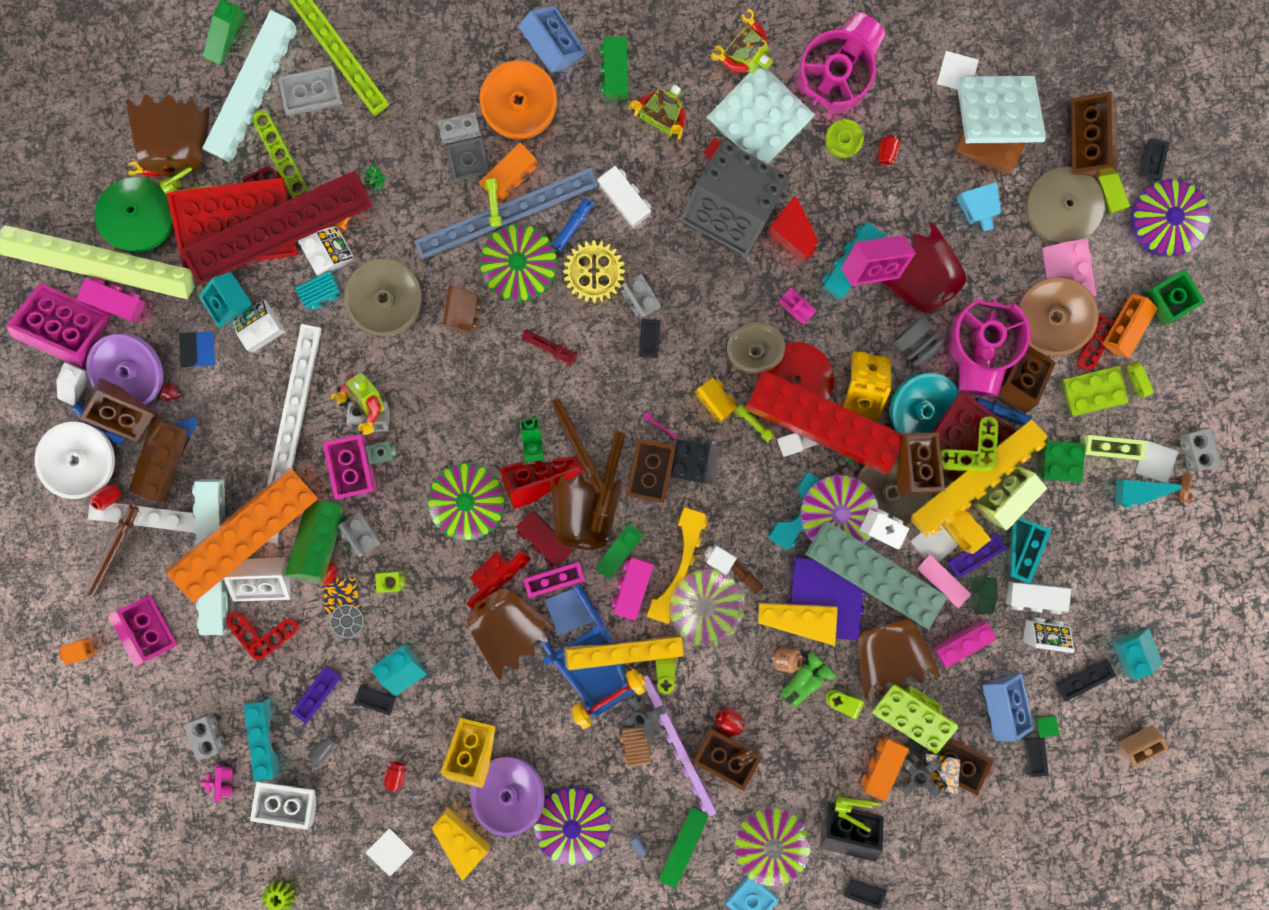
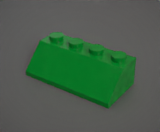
[284,501,344,584]

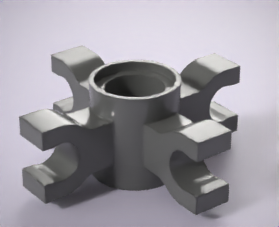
[622,693,666,741]
[902,755,942,798]

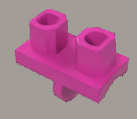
[778,287,817,325]
[200,763,233,802]

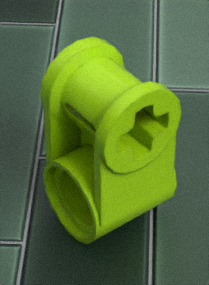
[656,657,675,694]
[825,689,865,719]

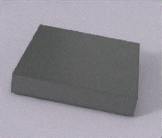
[445,136,491,184]

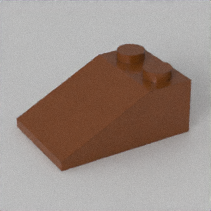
[955,133,1026,175]

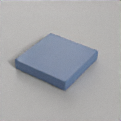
[545,588,594,636]

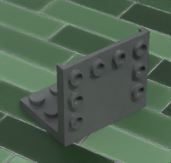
[680,140,791,257]

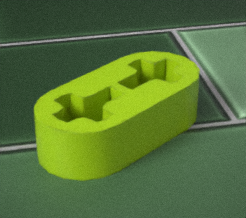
[1127,361,1153,398]

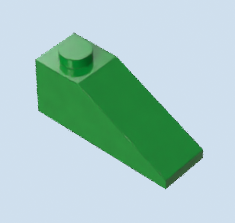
[203,0,246,65]
[594,523,644,580]

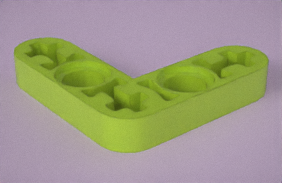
[941,416,998,472]

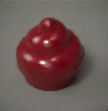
[160,383,181,402]

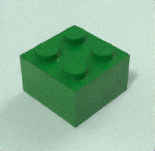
[1143,269,1206,325]
[1037,441,1086,483]

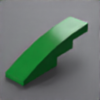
[658,807,709,889]

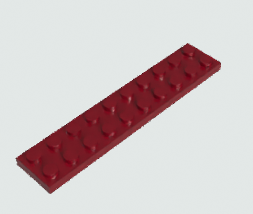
[180,170,373,285]

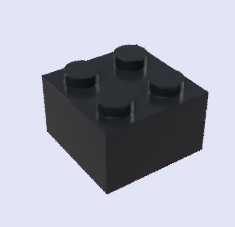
[671,439,722,485]

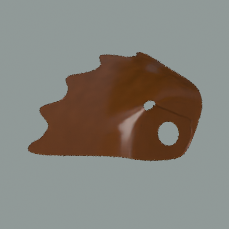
[127,94,210,177]
[551,474,621,550]
[467,589,555,680]
[858,619,940,699]

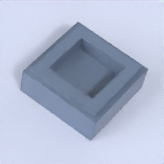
[630,833,646,858]

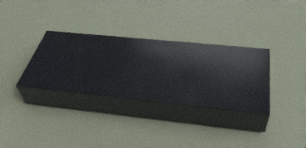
[1055,658,1116,702]

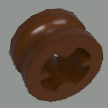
[735,748,755,766]

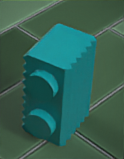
[295,270,343,311]

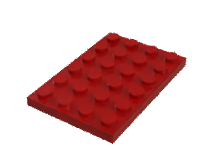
[166,177,299,269]

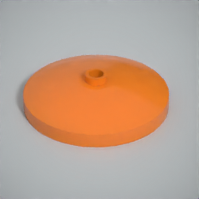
[480,60,557,140]

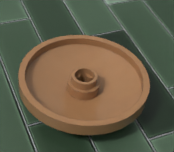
[1019,277,1099,356]

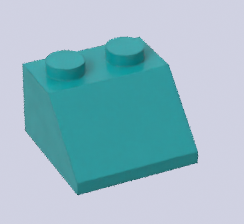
[198,272,252,328]
[1112,627,1163,681]
[370,643,427,696]

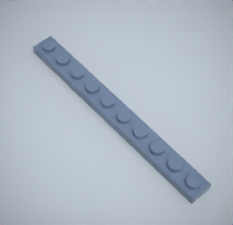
[414,168,599,260]

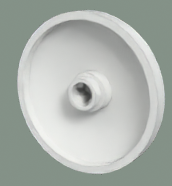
[35,422,115,499]

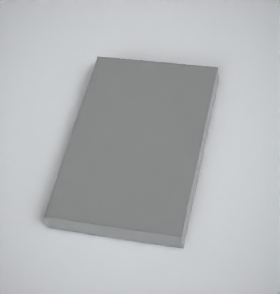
[278,65,343,116]

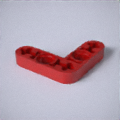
[1077,314,1114,370]
[226,612,299,660]

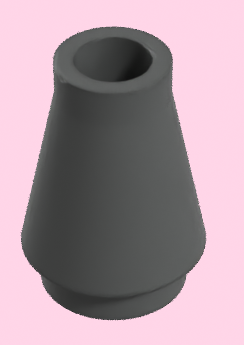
[307,736,336,765]

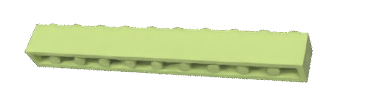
[0,225,195,299]

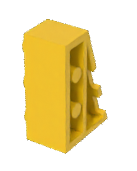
[943,510,991,554]
[432,808,490,881]

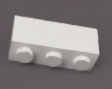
[597,166,652,228]
[1006,581,1071,614]

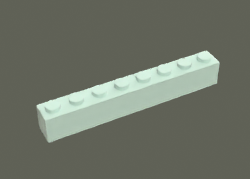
[202,10,296,163]
[192,479,229,635]

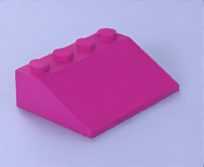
[6,283,110,368]

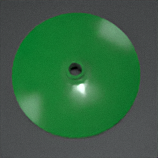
[94,177,174,253]

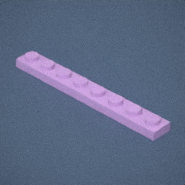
[642,672,716,817]

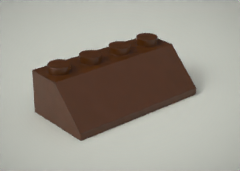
[1071,91,1118,176]
[129,417,190,502]

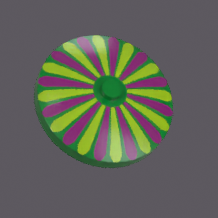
[480,224,557,302]
[428,463,505,540]

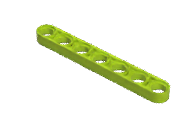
[253,111,310,198]

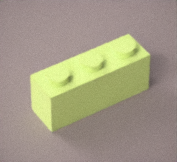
[1079,435,1146,460]

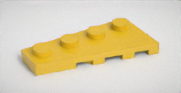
[758,603,837,646]

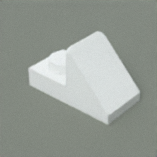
[777,432,818,457]

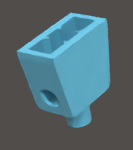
[957,182,1001,232]

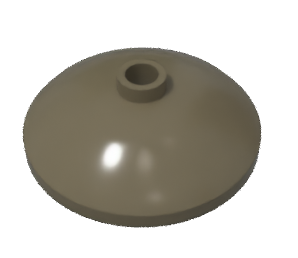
[727,323,785,373]

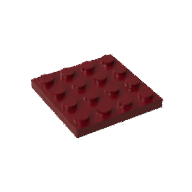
[931,391,1017,481]

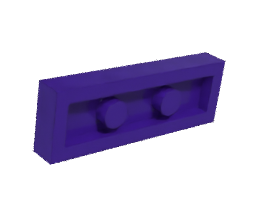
[947,532,1008,579]
[291,665,342,724]

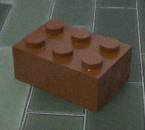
[626,439,676,503]
[692,725,762,791]

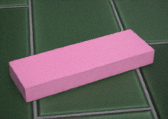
[916,554,971,608]

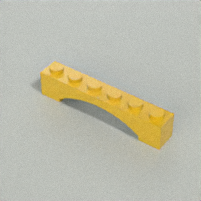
[647,507,708,624]
[564,634,683,670]

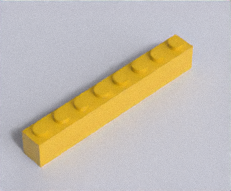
[911,420,1048,537]

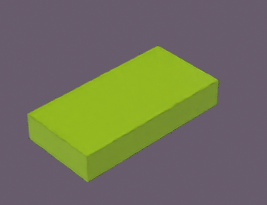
[1097,174,1130,214]

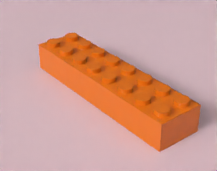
[166,467,318,603]

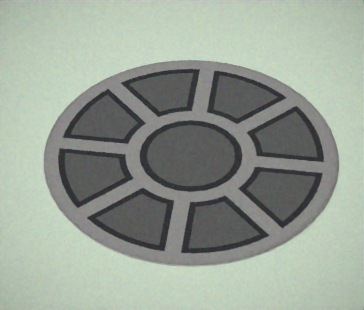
[330,604,364,638]

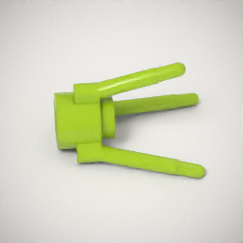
[160,167,212,195]
[835,796,881,832]

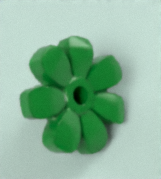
[364,165,386,190]

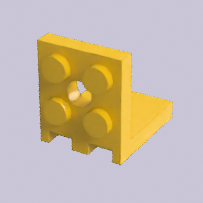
[842,351,891,422]

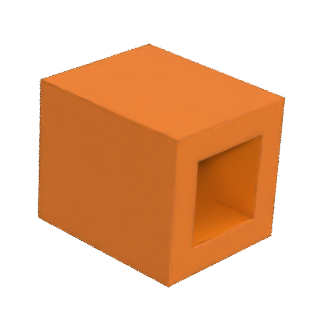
[59,637,95,665]

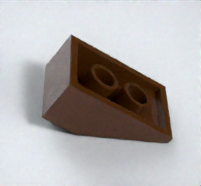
[442,285,482,334]
[998,346,1056,414]
[80,378,154,442]
[896,433,945,495]
[931,737,998,796]

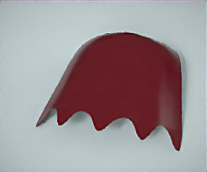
[881,222,967,313]

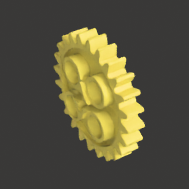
[563,240,625,303]

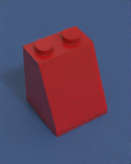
[766,196,818,262]

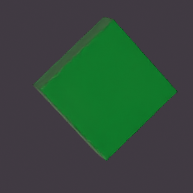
[1035,715,1059,738]

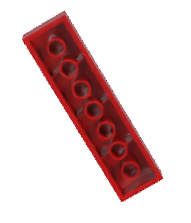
[745,370,903,474]

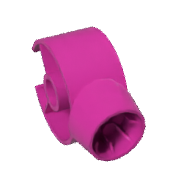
[797,12,886,114]
[946,298,1030,397]

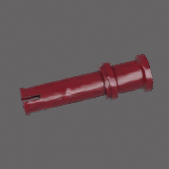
[521,328,579,367]

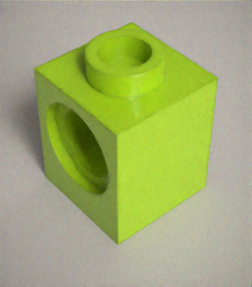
[375,570,406,593]

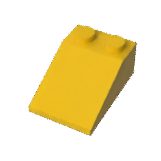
[694,378,737,423]
[440,718,496,788]

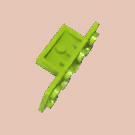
[873,684,958,754]

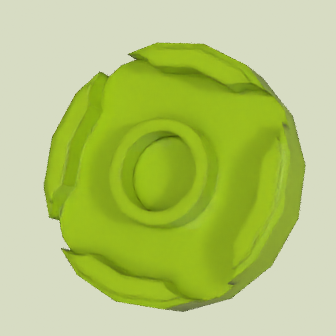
[825,119,864,158]

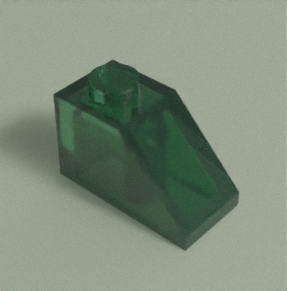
[971,575,998,615]

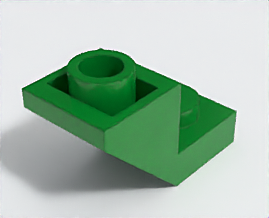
[520,417,544,462]

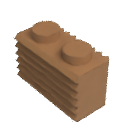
[619,724,651,767]
[1118,725,1169,767]

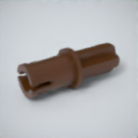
[731,560,763,594]

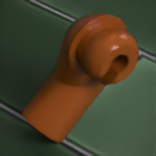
[1178,474,1193,504]

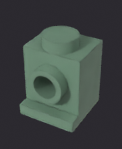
[365,441,397,465]

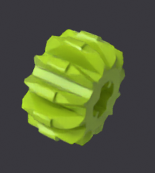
[261,880,295,910]

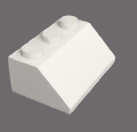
[224,557,291,602]
[250,781,316,830]

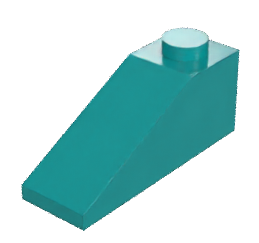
[1115,480,1182,508]

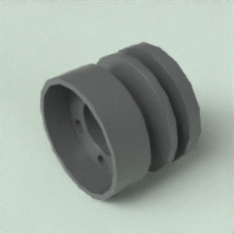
[893,315,946,367]

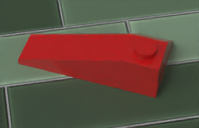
[499,456,584,509]

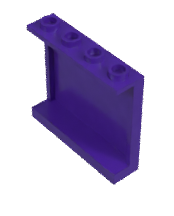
[787,555,866,641]

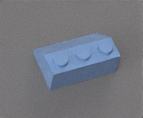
[519,6,587,73]
[983,673,1034,741]

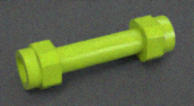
[485,178,502,227]
[734,403,775,442]

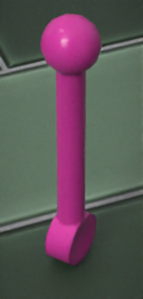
[644,413,677,440]

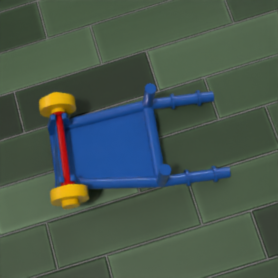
[540,584,647,729]

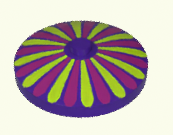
[1131,179,1210,257]
[534,787,611,865]

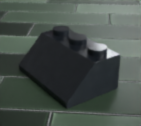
[820,803,884,862]

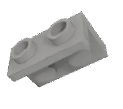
[621,274,661,319]
[338,511,382,557]

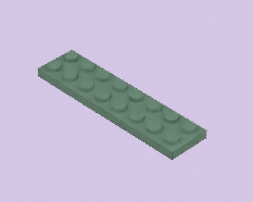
[806,521,947,630]

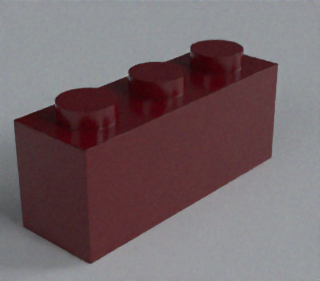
[516,510,574,568]

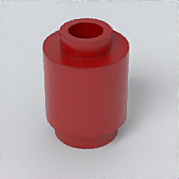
[877,135,901,165]
[90,484,121,511]
[383,761,406,792]

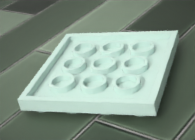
[707,66,815,164]
[957,76,1046,143]

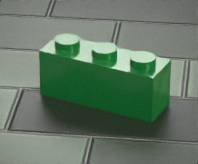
[600,36,628,100]

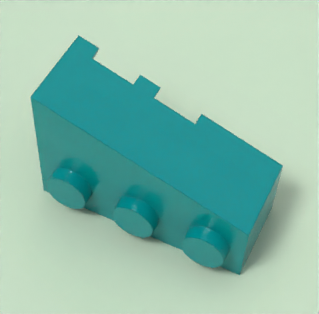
[1008,517,1052,584]

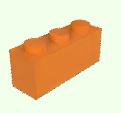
[479,142,538,202]
[1103,294,1158,358]
[860,735,909,802]

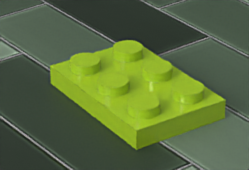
[1062,366,1129,417]

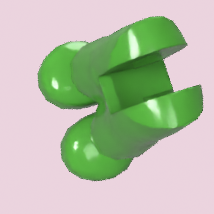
[780,651,837,708]

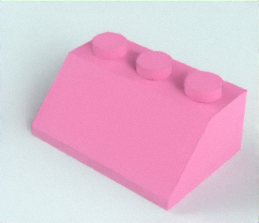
[1042,239,1097,297]

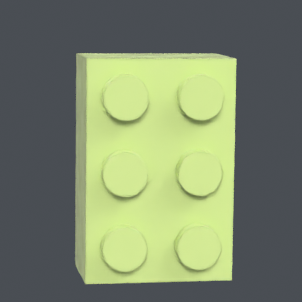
[972,465,1047,530]

